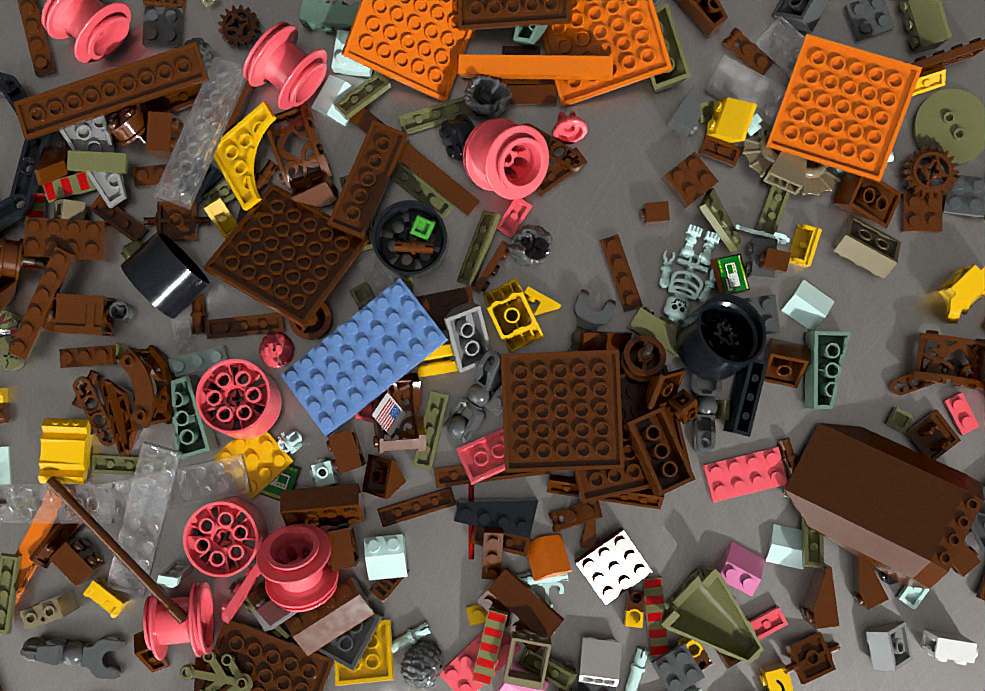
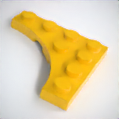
[209,101,277,211]

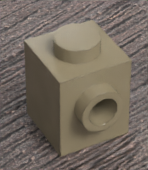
[54,199,87,220]

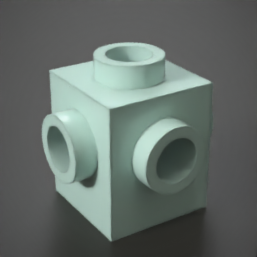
[309,457,339,487]

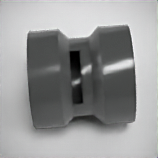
[109,301,134,321]

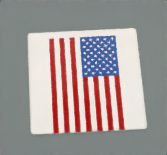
[372,393,406,436]

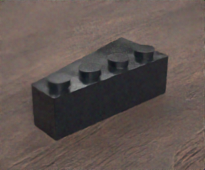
[453,498,538,538]

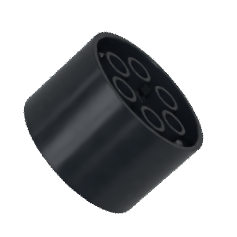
[372,200,449,279]
[121,231,211,319]
[676,294,766,381]

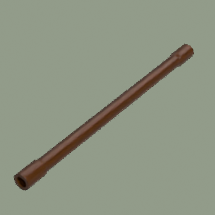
[46,476,188,624]

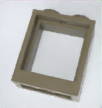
[20,590,80,630]
[503,630,552,690]

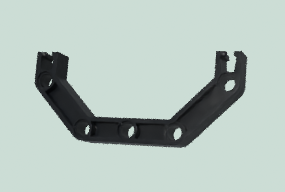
[0,72,52,231]

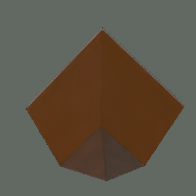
[644,368,686,410]
[362,454,406,499]

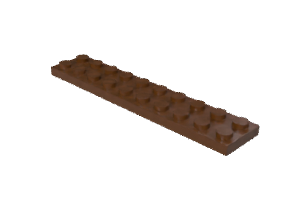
[13,42,210,140]

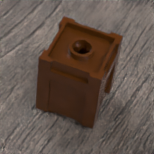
[52,293,116,336]

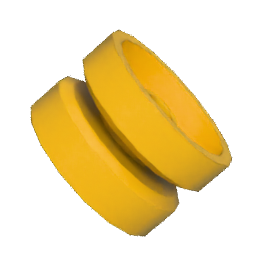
[417,344,458,378]

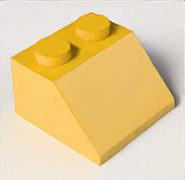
[706,97,757,143]

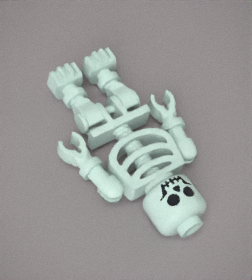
[659,224,720,323]

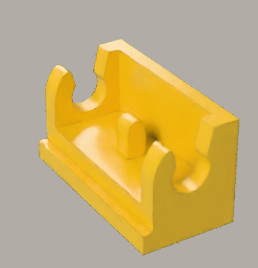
[789,224,822,268]
[83,577,129,618]

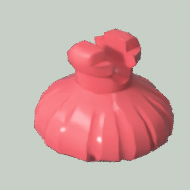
[552,111,588,144]
[259,332,294,368]

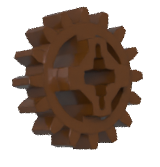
[218,5,261,48]

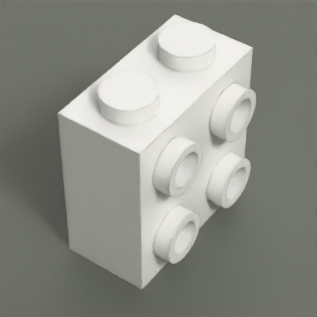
[921,629,978,665]
[578,637,622,687]

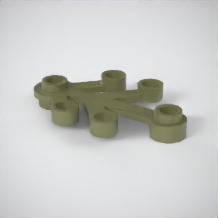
[180,650,253,691]

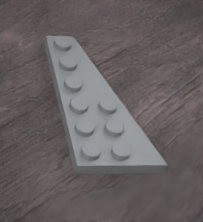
[59,115,127,208]

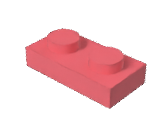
[496,199,533,239]
[942,392,979,435]
[749,606,788,640]

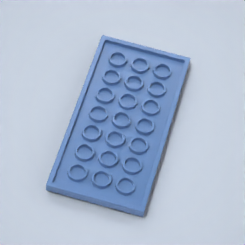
[280,278,449,437]

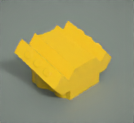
[937,264,985,324]
[483,278,544,353]
[38,418,93,484]

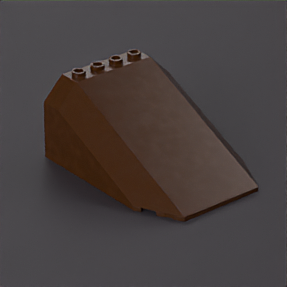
[783,423,984,589]

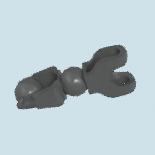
[567,289,616,352]
[443,351,502,443]
[690,373,722,455]
[20,635,125,679]

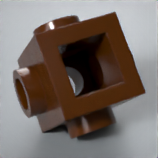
[669,389,698,424]

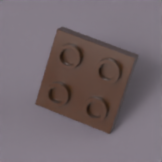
[905,410,961,460]

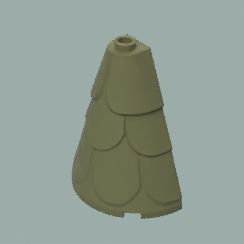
[661,566,764,663]

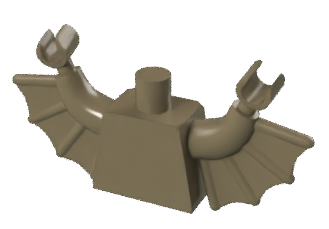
[742,129,841,196]

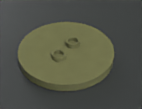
[913,88,985,165]

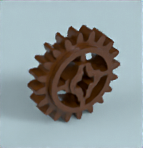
[902,145,959,199]

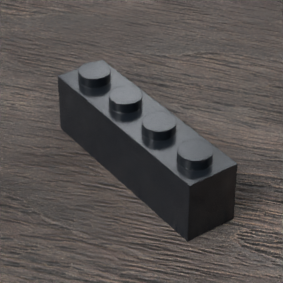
[723,359,768,437]

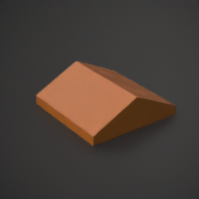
[527,534,572,582]

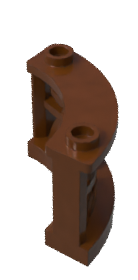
[265,101,332,190]
[913,330,985,391]
[119,345,176,428]
[372,373,427,454]

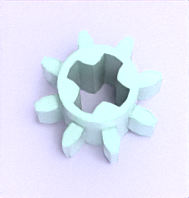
[747,113,762,136]
[278,429,302,454]

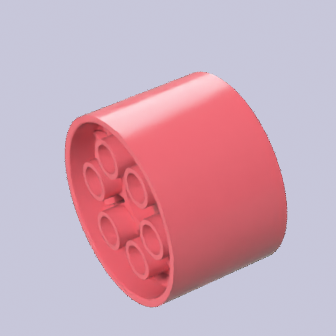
[196,359,282,440]
[183,497,268,577]

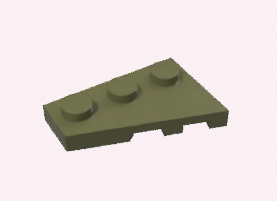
[699,188,741,253]

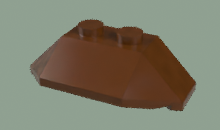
[98,379,143,457]

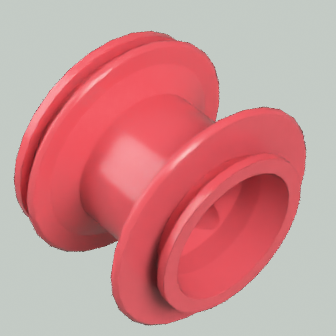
[41,0,131,63]
[243,21,327,110]
[463,118,549,200]
[256,524,339,612]
[143,581,215,661]

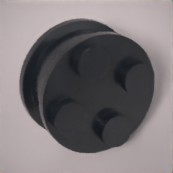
[439,114,475,161]

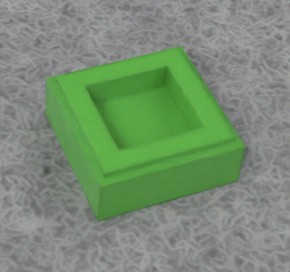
[410,215,436,241]

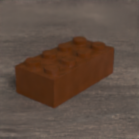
[23,217,110,262]
[622,407,695,496]
[280,483,364,527]

